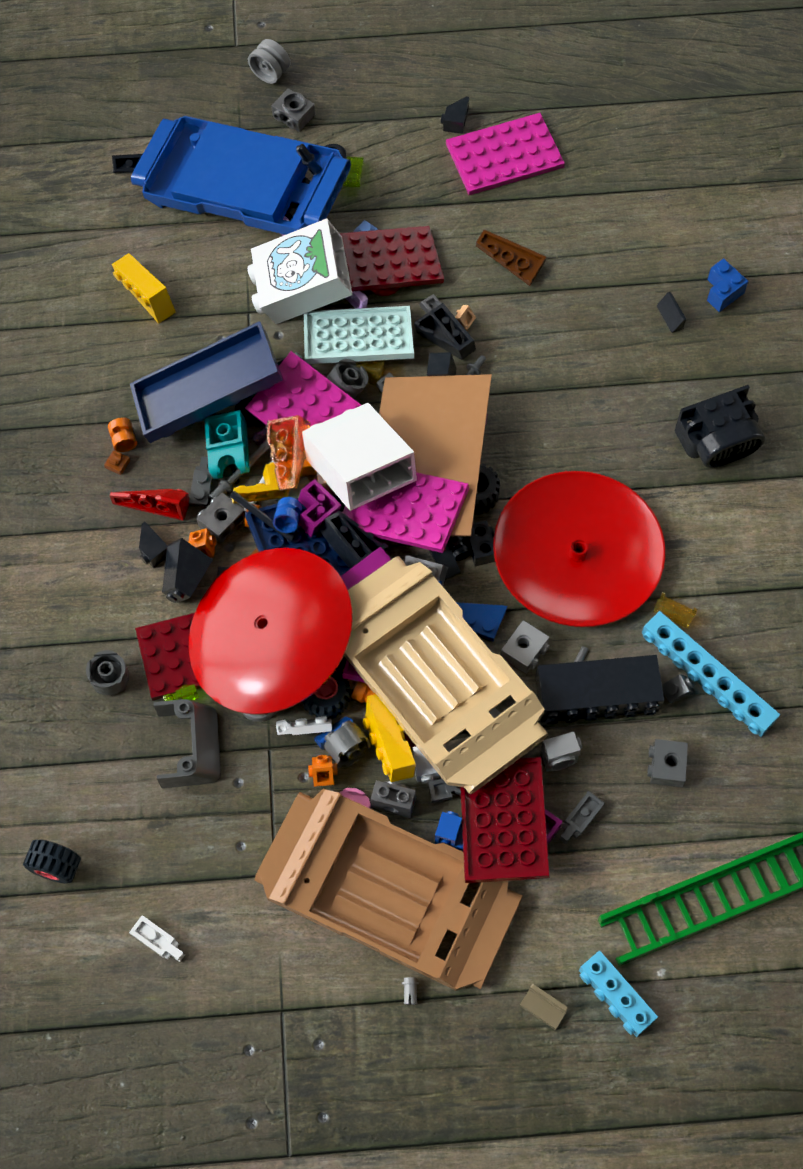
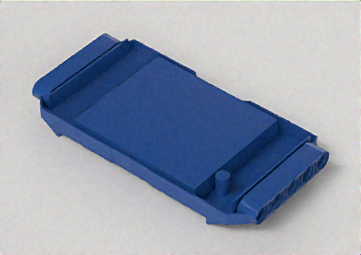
[131,116,351,235]

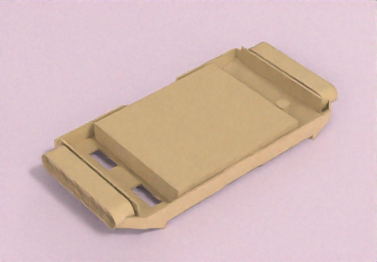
[344,556,548,794]

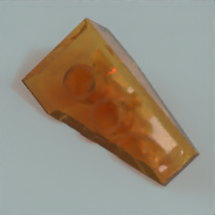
[266,415,311,491]

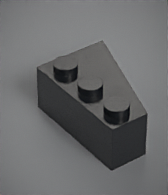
[414,303,476,360]
[319,511,389,569]

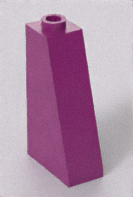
[341,547,391,590]

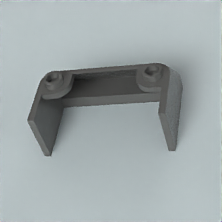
[154,699,221,788]

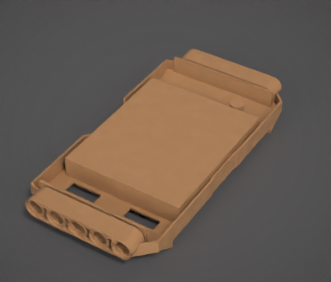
[255,788,523,991]

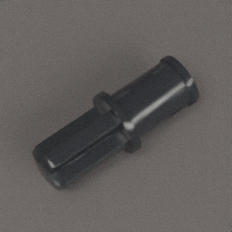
[296,144,322,175]

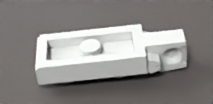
[276,716,332,735]
[129,916,185,962]

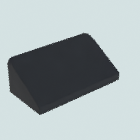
[112,154,143,173]
[657,292,686,333]

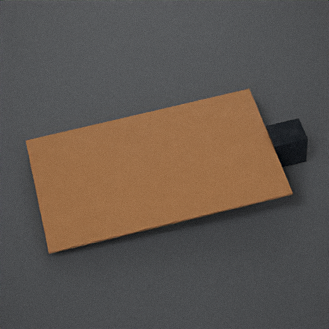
[379,352,492,536]

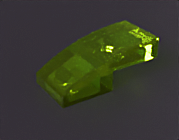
[343,156,364,187]

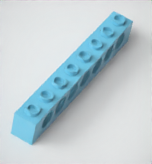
[642,611,780,737]

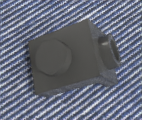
[662,674,695,703]

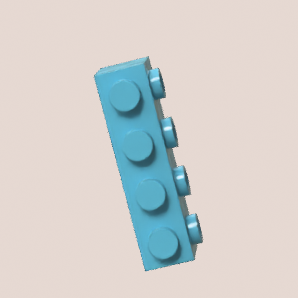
[579,950,658,1037]

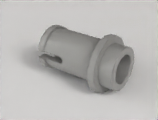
[402,977,419,1005]

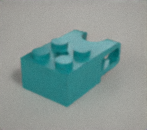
[205,410,250,479]

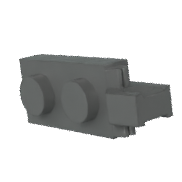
[189,457,213,507]
[559,791,605,844]

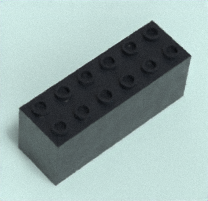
[535,655,664,725]

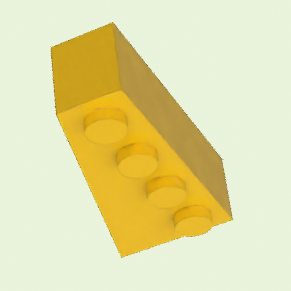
[112,253,176,324]
[363,694,416,782]

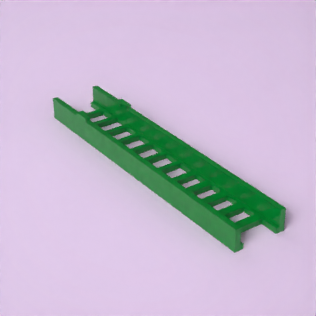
[598,832,803,967]

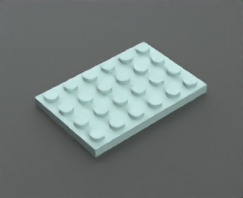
[304,306,414,364]

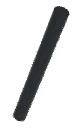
[230,491,295,542]

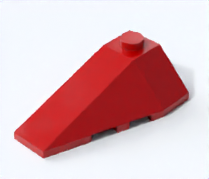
[110,489,189,521]

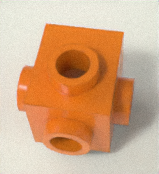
[188,528,216,558]
[308,755,338,787]

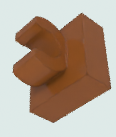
[104,450,130,475]

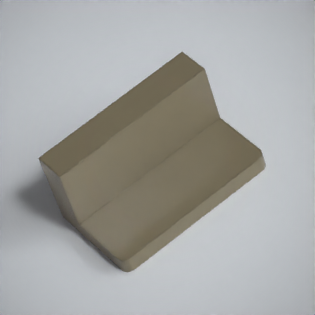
[519,984,569,1030]

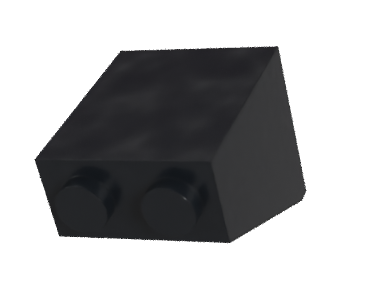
[162,538,213,603]

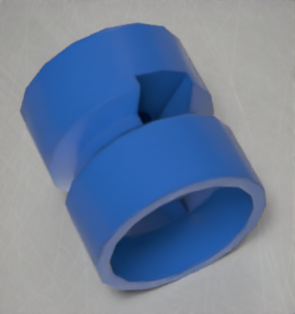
[273,497,302,533]

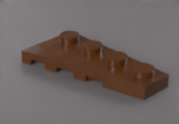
[476,230,546,286]

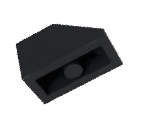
[441,96,469,134]
[139,521,168,568]

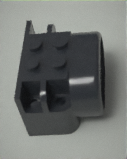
[674,385,765,468]

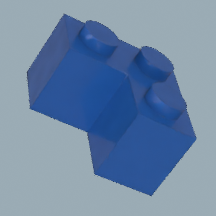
[707,258,748,312]
[435,811,463,852]

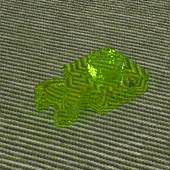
[163,684,199,701]

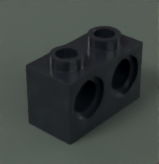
[465,520,495,567]

